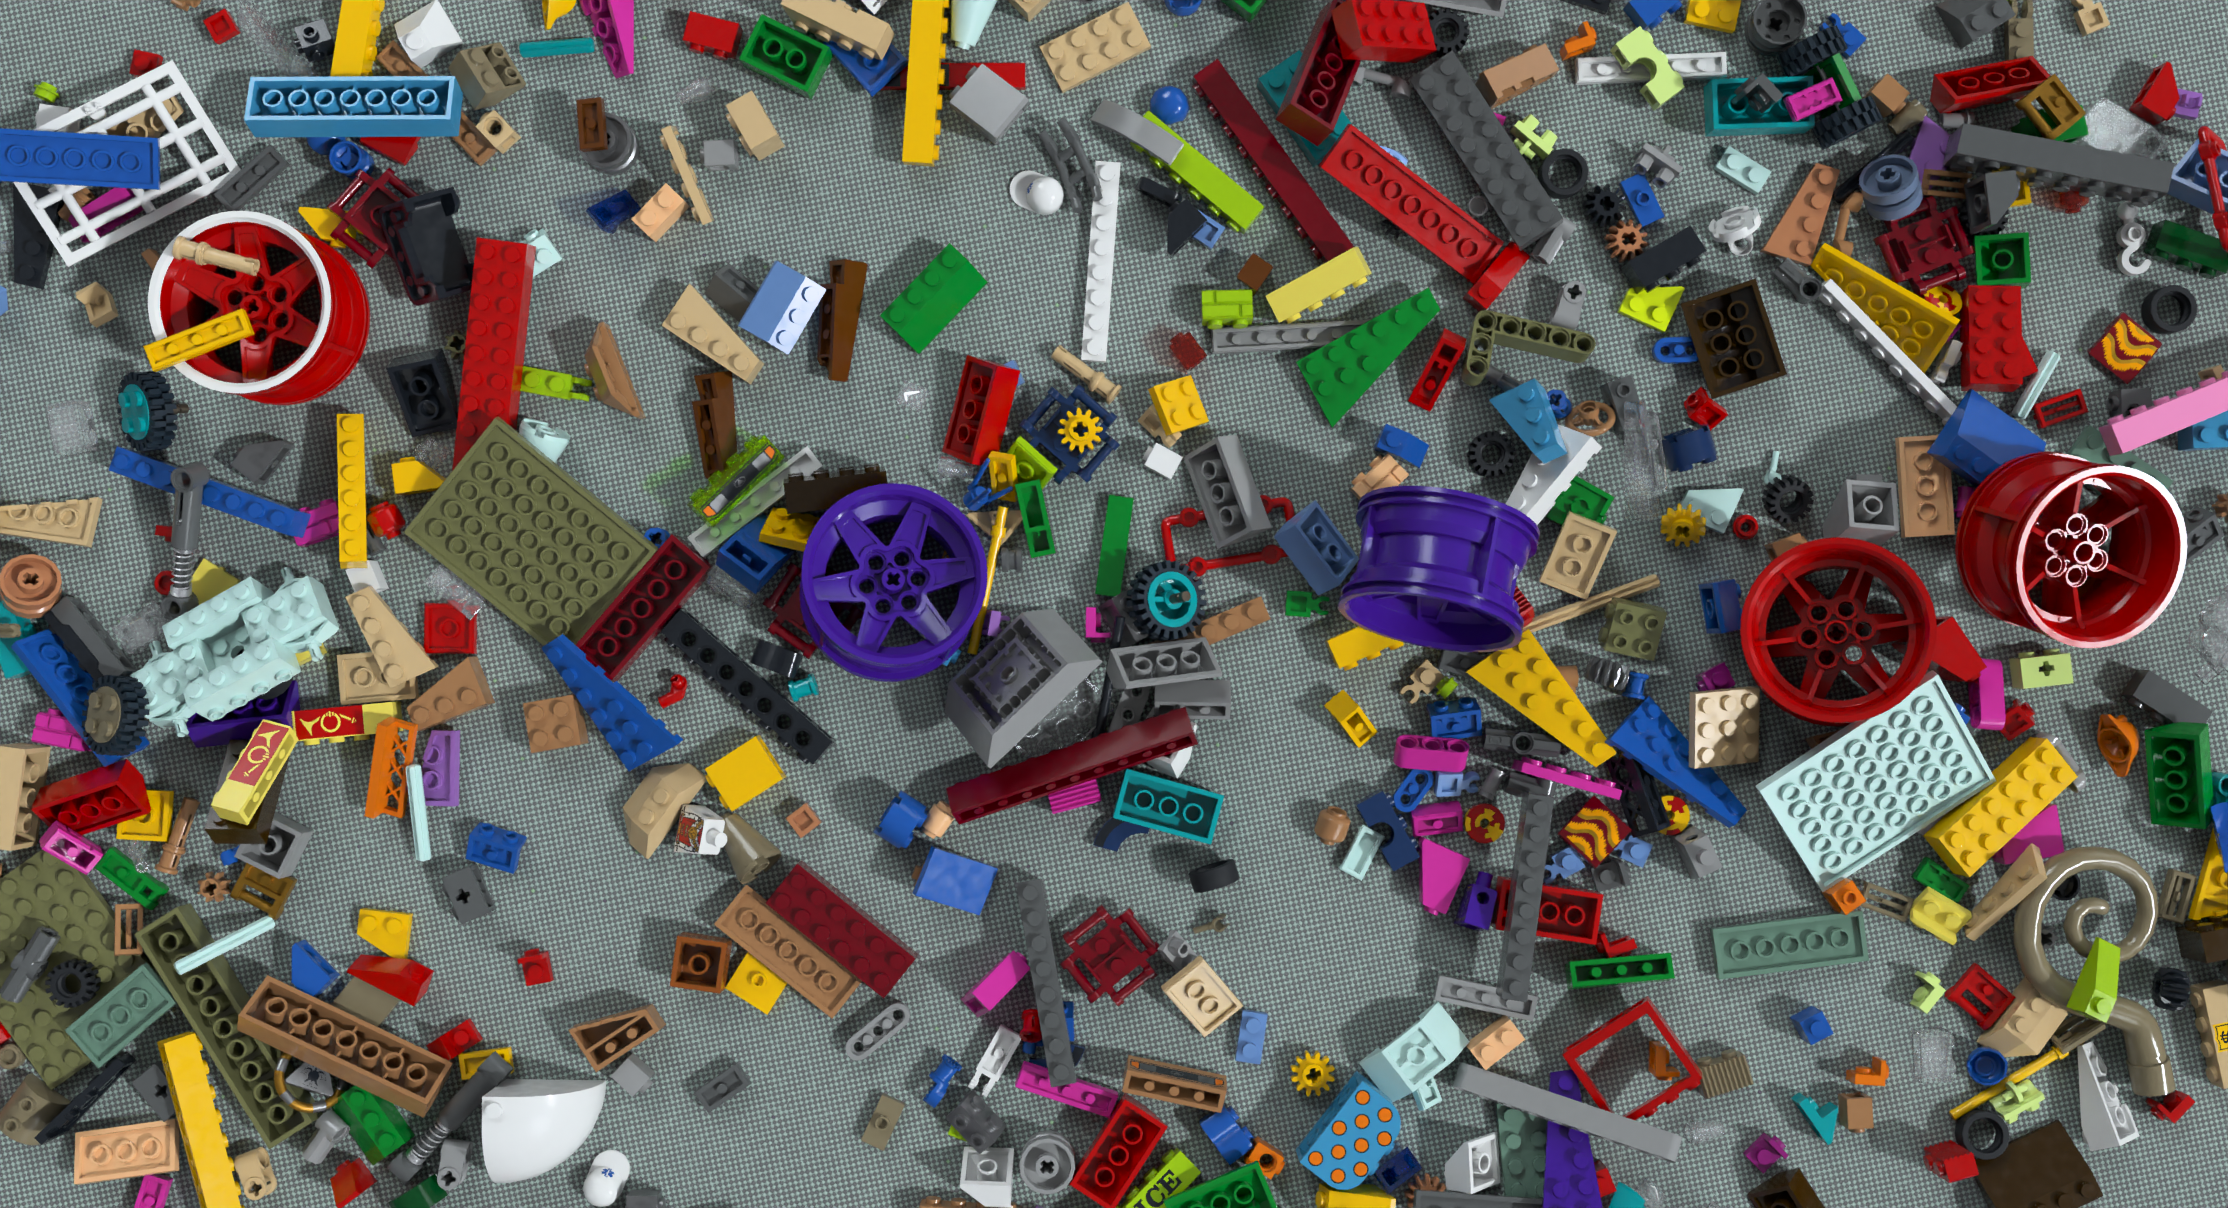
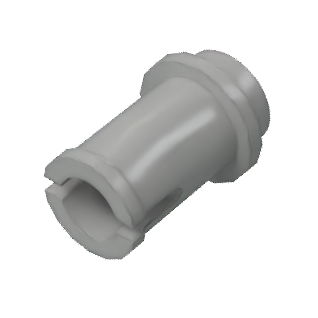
[1939,109,1975,129]
[1478,767,1506,801]

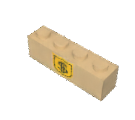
[2190,979,2228,1089]

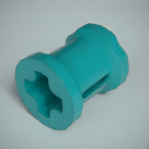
[788,673,819,702]

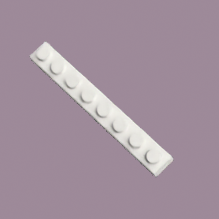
[1081,161,1121,363]
[1819,279,1957,426]

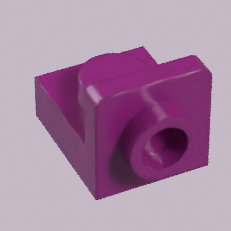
[1695,662,1736,691]
[1743,1133,1789,1174]

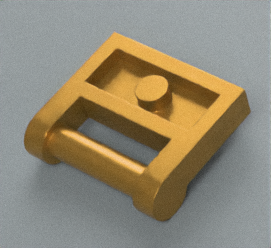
[2014,74,2086,140]
[230,863,298,920]

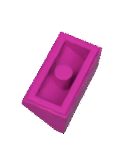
[1410,801,1463,837]

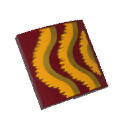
[2087,312,2162,384]
[1557,795,1632,869]

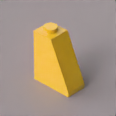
[1315,1183,1396,1208]

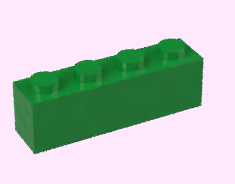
[1564,953,1675,990]

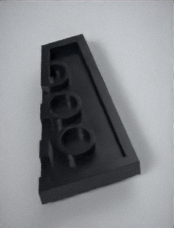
[13,183,64,290]
[35,1053,136,1145]

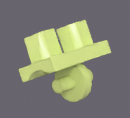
[1509,114,1558,160]
[1989,1079,2045,1124]

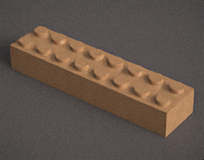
[237,975,453,1118]

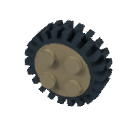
[82,675,152,756]

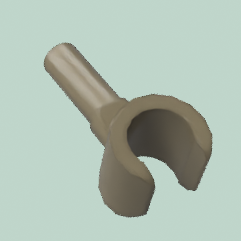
[1193,913,1230,934]

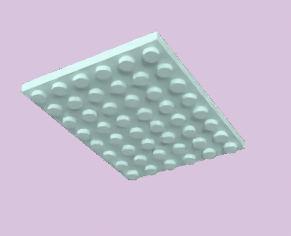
[1755,670,1996,892]

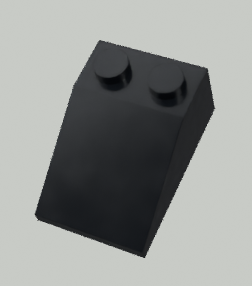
[386,348,458,438]

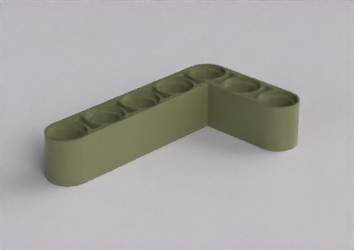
[1461,310,1596,386]

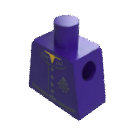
[1454,871,1497,931]

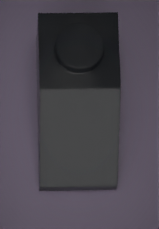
[1167,198,1207,259]

